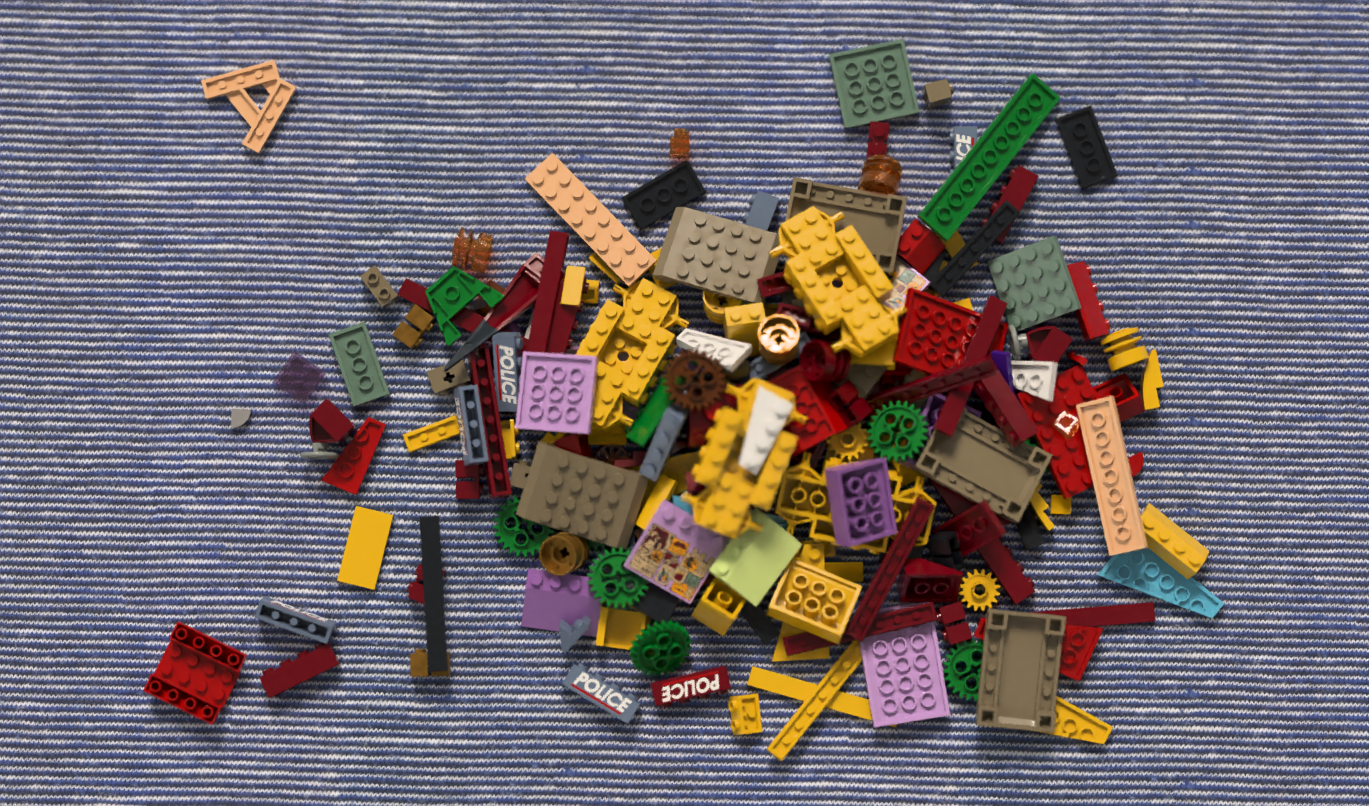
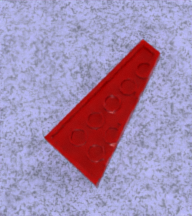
[973,617,1103,682]

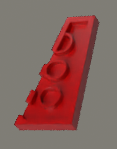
[321,417,387,495]

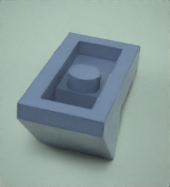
[559,615,591,653]

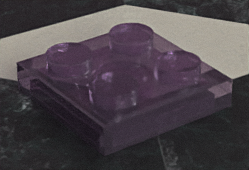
[273,351,326,404]

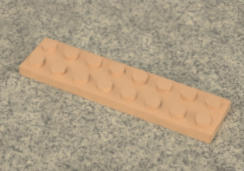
[525,153,657,287]
[1076,396,1148,556]

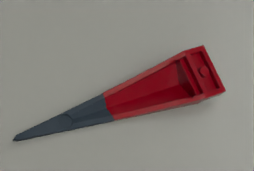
[444,252,564,372]

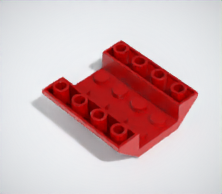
[767,365,853,461]
[143,621,247,725]

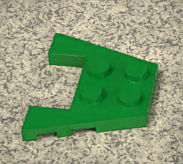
[425,266,505,347]

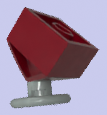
[1008,324,1073,363]
[300,398,357,459]

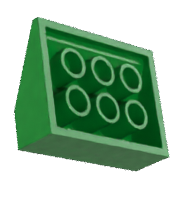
[624,373,687,450]

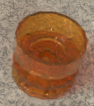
[857,155,903,195]
[452,227,494,274]

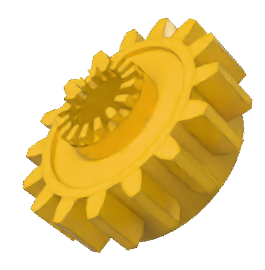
[826,423,868,461]
[959,569,1000,611]

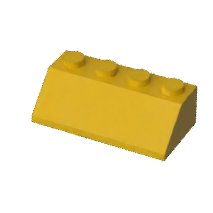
[1140,503,1209,579]

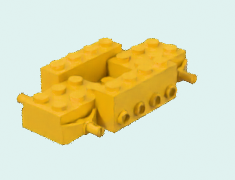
[769,206,907,359]
[575,278,690,433]
[681,378,807,539]
[775,452,936,554]

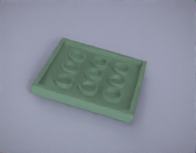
[829,39,920,129]
[987,235,1081,332]

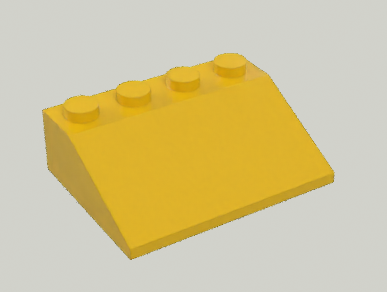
[767,558,862,644]

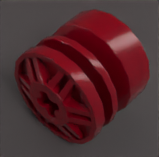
[799,340,851,382]

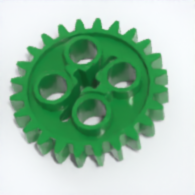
[866,400,930,464]
[493,496,555,557]
[587,547,650,610]
[629,620,692,677]
[943,638,983,701]

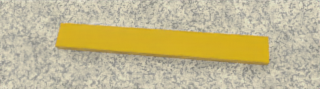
[766,640,862,761]
[747,666,897,728]

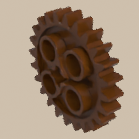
[662,348,726,412]

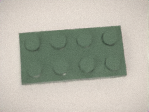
[329,322,390,407]

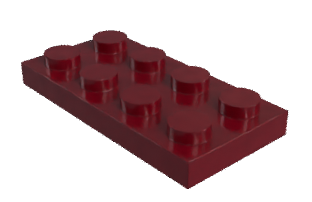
[930,499,1006,557]

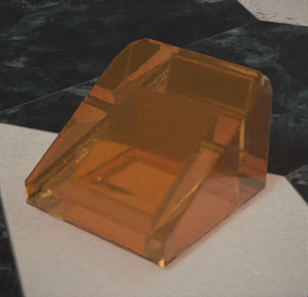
[1052,410,1080,440]

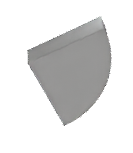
[231,409,252,428]

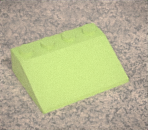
[709,507,802,607]

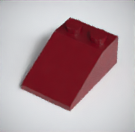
[896,558,963,602]

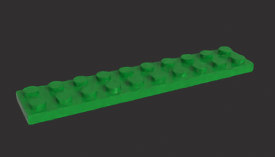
[917,73,1060,242]

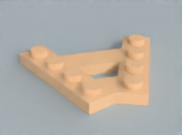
[201,60,297,154]

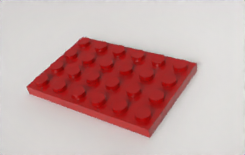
[892,287,1008,392]
[1015,364,1096,500]

